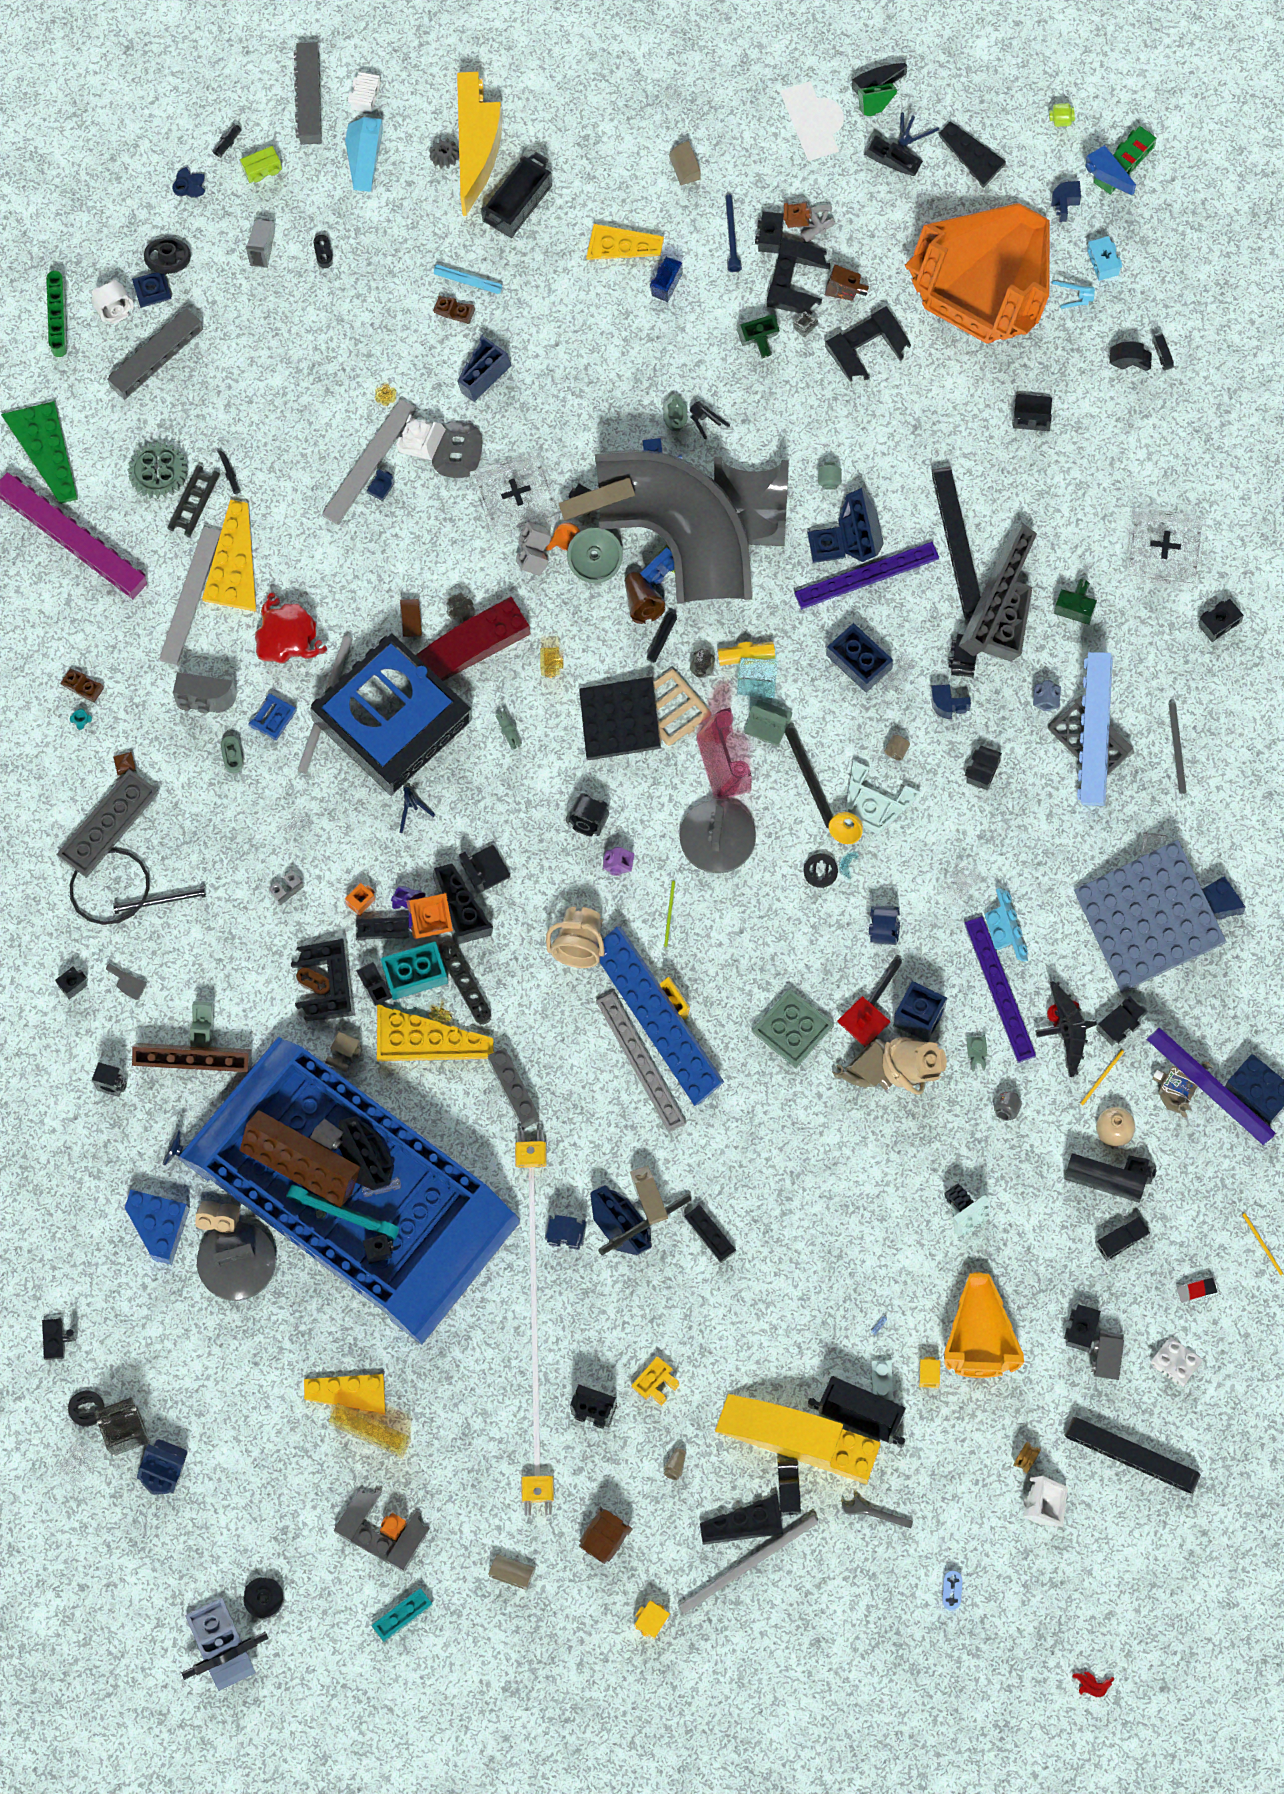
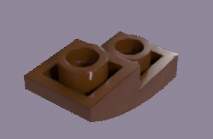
[433,296,475,324]
[400,599,422,637]
[60,668,104,703]

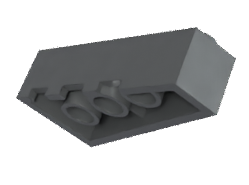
[982,581,1033,662]

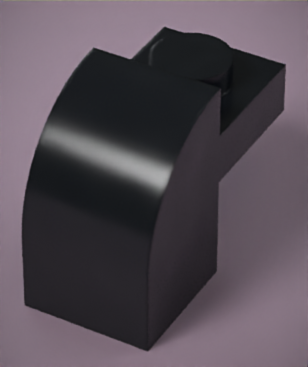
[1109,341,1152,371]
[356,962,393,1006]

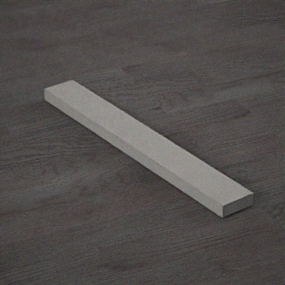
[322,399,416,525]
[159,527,221,665]
[596,992,686,1133]

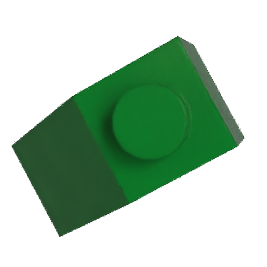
[858,83,897,117]

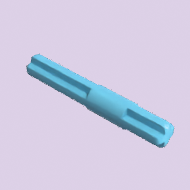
[434,264,502,294]

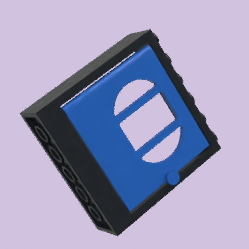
[310,633,472,796]

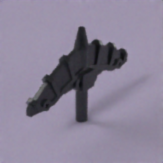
[1035,981,1097,1078]

